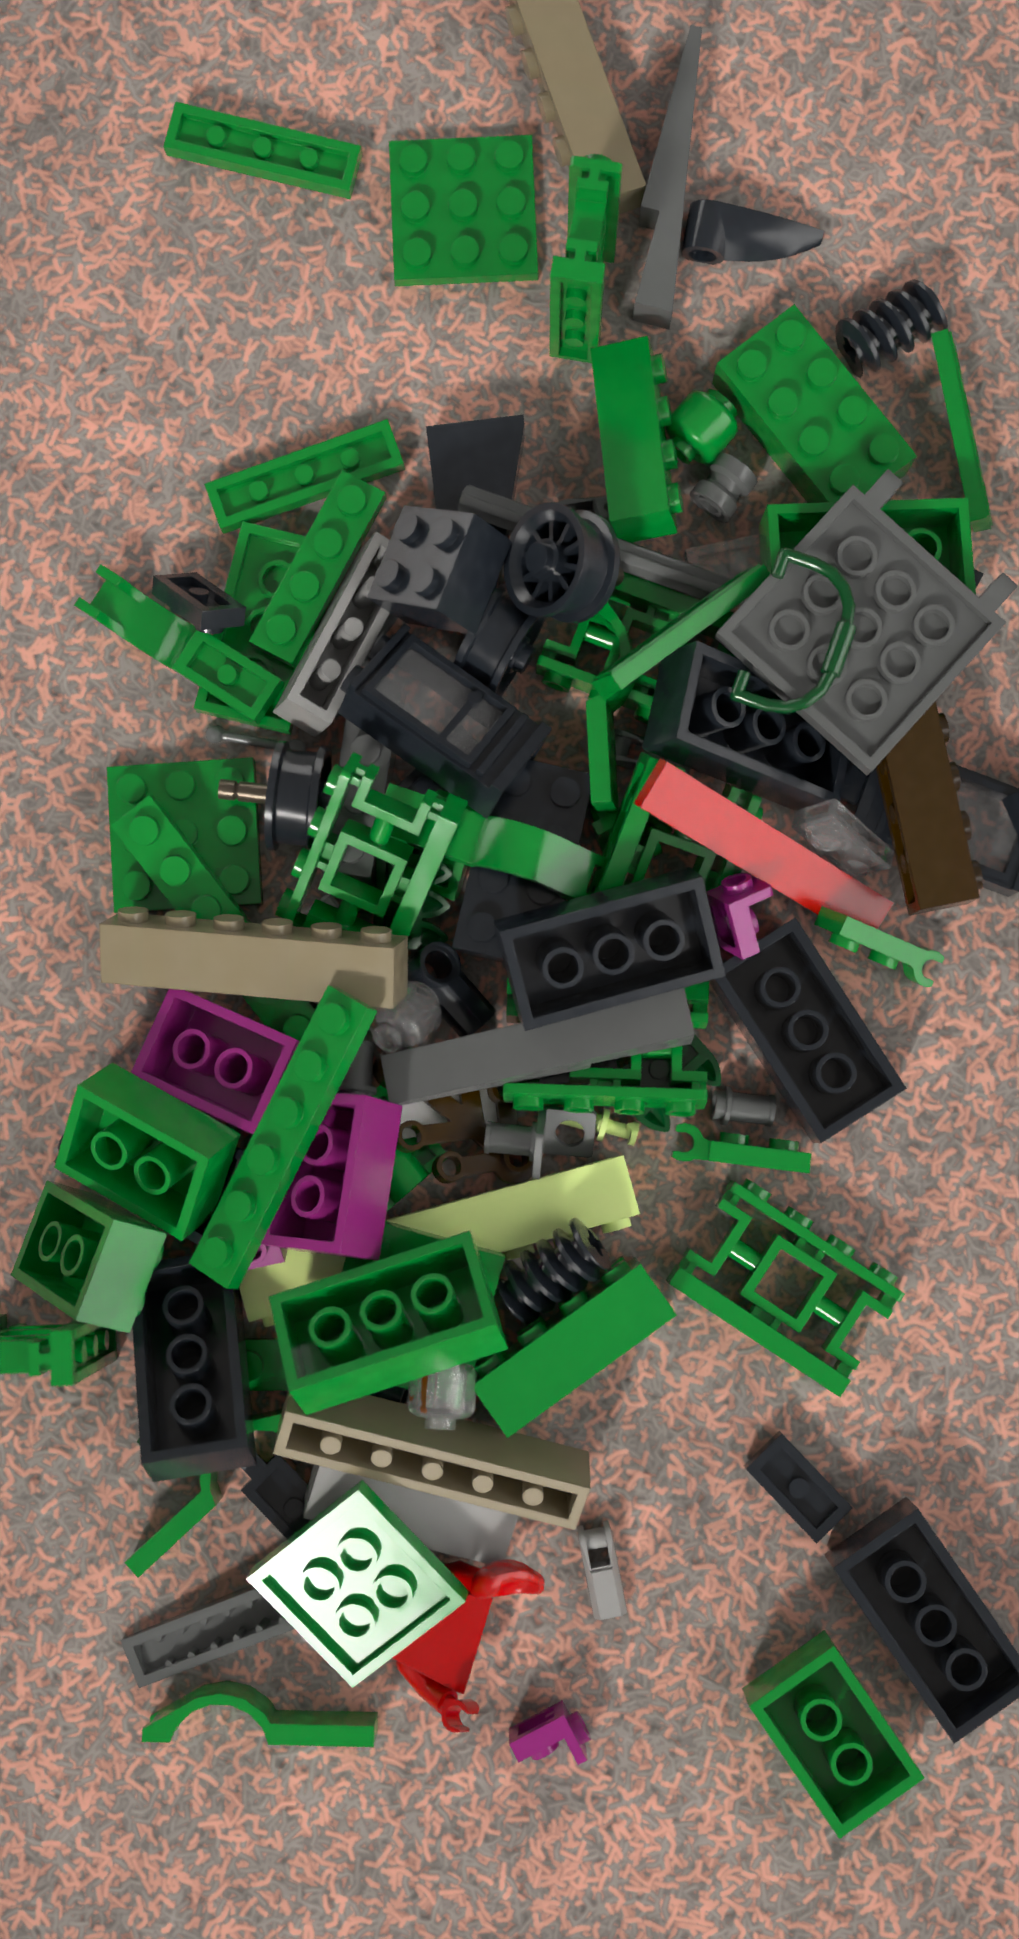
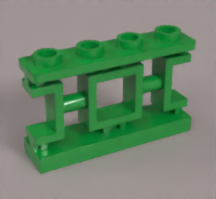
[549,154,623,363]
[536,572,736,724]
[587,751,763,894]
[275,752,468,937]
[503,977,709,1117]
[666,1178,905,1397]
[0,1314,117,1387]

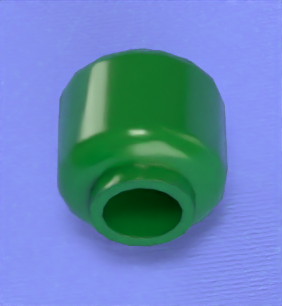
[665,389,738,464]

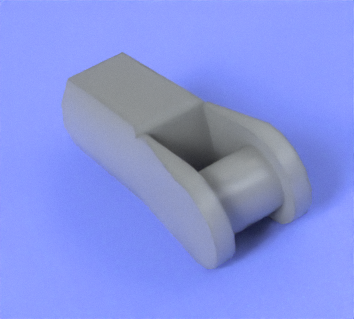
[577,1520,627,1620]

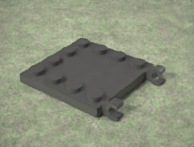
[714,469,1018,775]

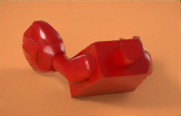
[393,1559,545,1733]

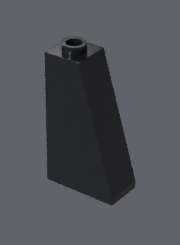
[426,414,525,595]

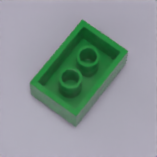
[54,1062,241,1241]
[11,1180,167,1333]
[742,1630,925,1839]

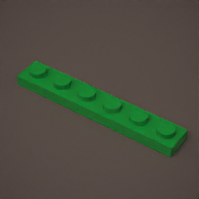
[110,795,317,1041]
[189,985,378,1289]

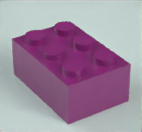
[131,989,300,1134]
[261,1093,403,1261]

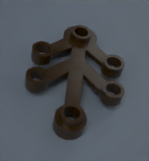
[373,1047,533,1184]

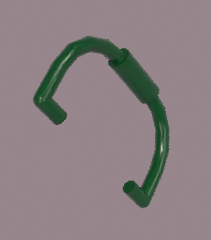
[730,548,857,714]

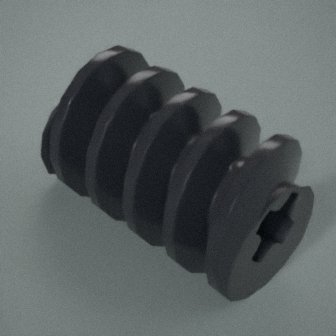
[835,279,948,378]
[498,1218,612,1324]

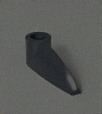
[682,199,824,265]

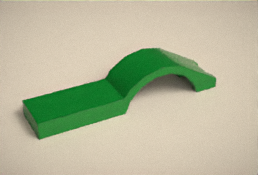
[74,564,285,725]
[586,602,635,813]
[385,783,605,900]
[125,1408,283,1578]
[142,1680,378,1747]

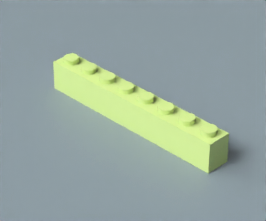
[239,1154,640,1327]

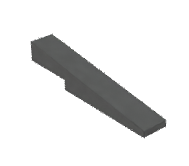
[632,25,702,330]
[381,988,695,1105]
[121,1584,295,1688]

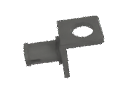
[484,1105,597,1180]

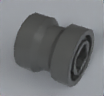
[689,453,758,523]

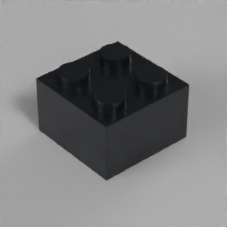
[367,505,512,635]

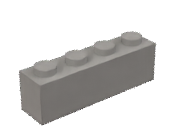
[273,532,390,737]
[303,1465,518,1564]

